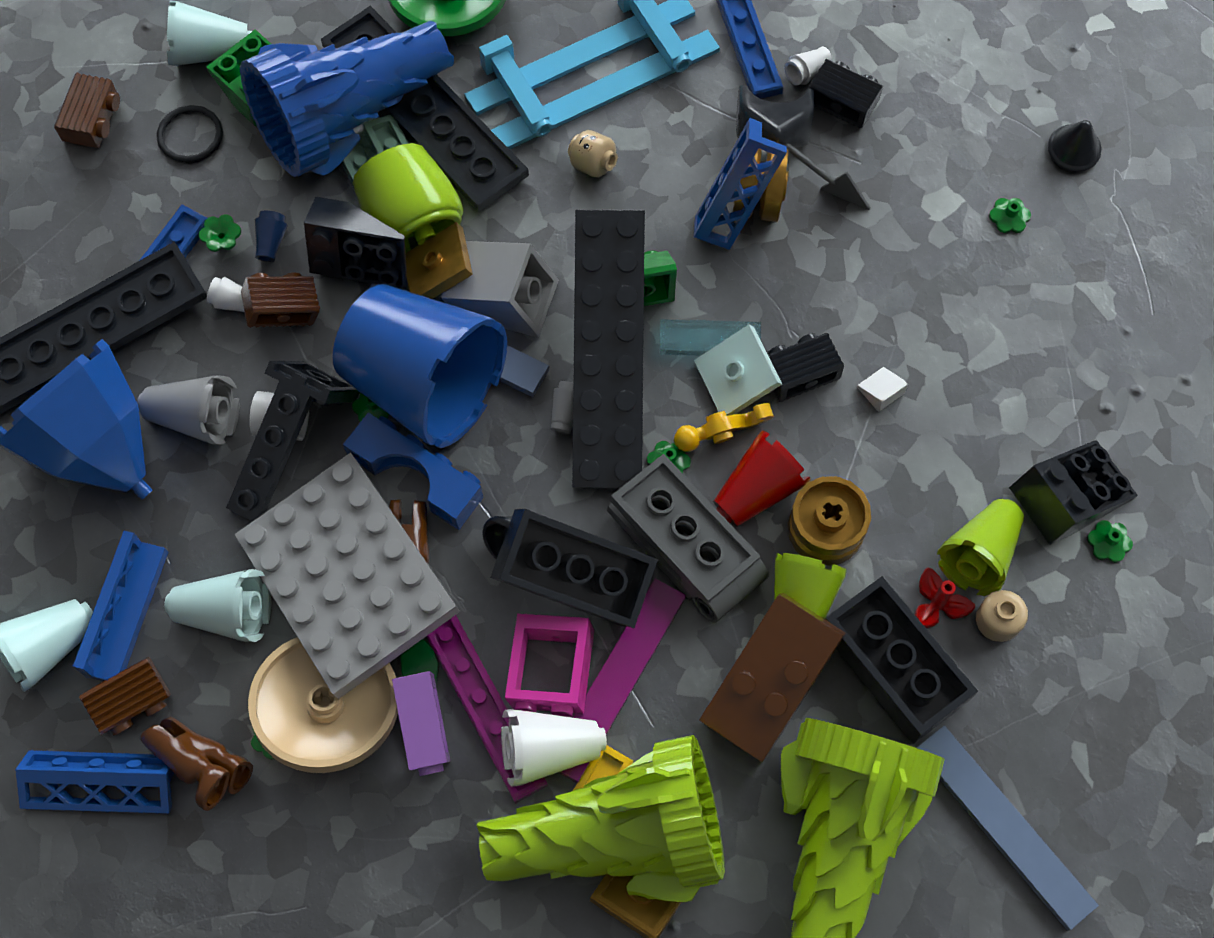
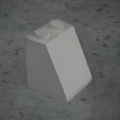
[441,241,559,337]

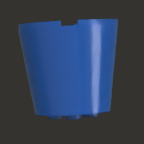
[332,284,507,448]

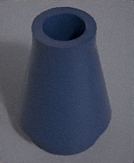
[255,210,288,262]

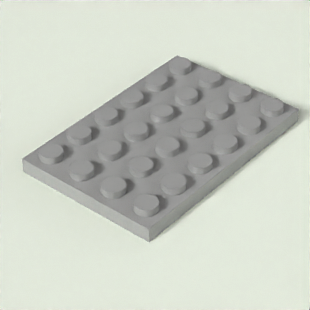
[235,452,460,699]

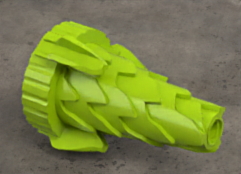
[781,718,945,938]
[476,735,725,903]

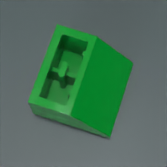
[206,29,271,127]

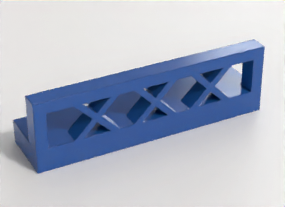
[694,118,787,250]
[73,531,169,682]
[15,750,174,813]

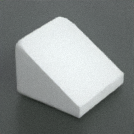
[857,367,908,412]

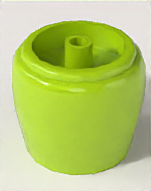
[353,143,463,253]

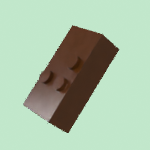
[699,593,846,762]

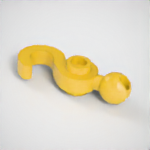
[674,403,774,452]

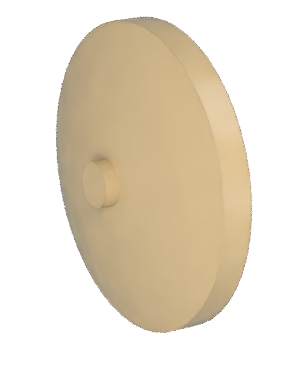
[248,637,398,773]

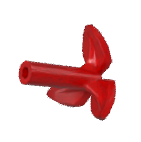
[915,567,976,628]

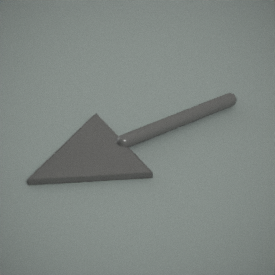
[785,144,871,210]

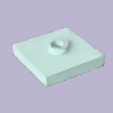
[694,325,782,416]

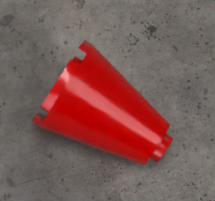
[713,430,811,526]

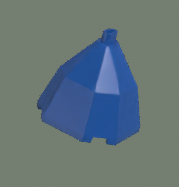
[0,339,153,500]

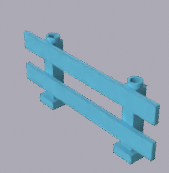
[464,0,720,149]

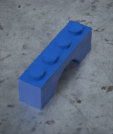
[343,413,483,530]

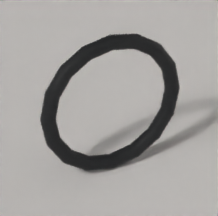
[156,105,223,163]

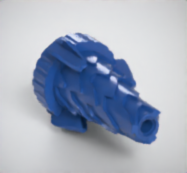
[240,21,454,177]

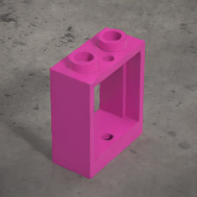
[505,613,594,717]

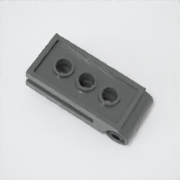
[607,454,769,623]

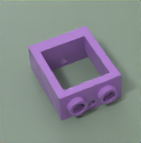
[392,671,451,776]

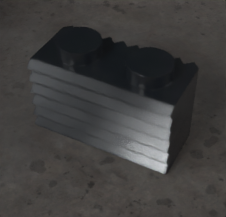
[809,59,883,128]
[767,333,844,402]

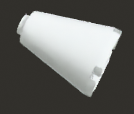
[501,709,607,787]

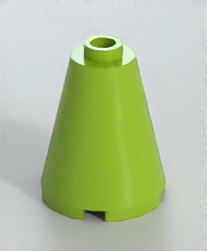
[937,499,1024,596]
[774,553,847,619]

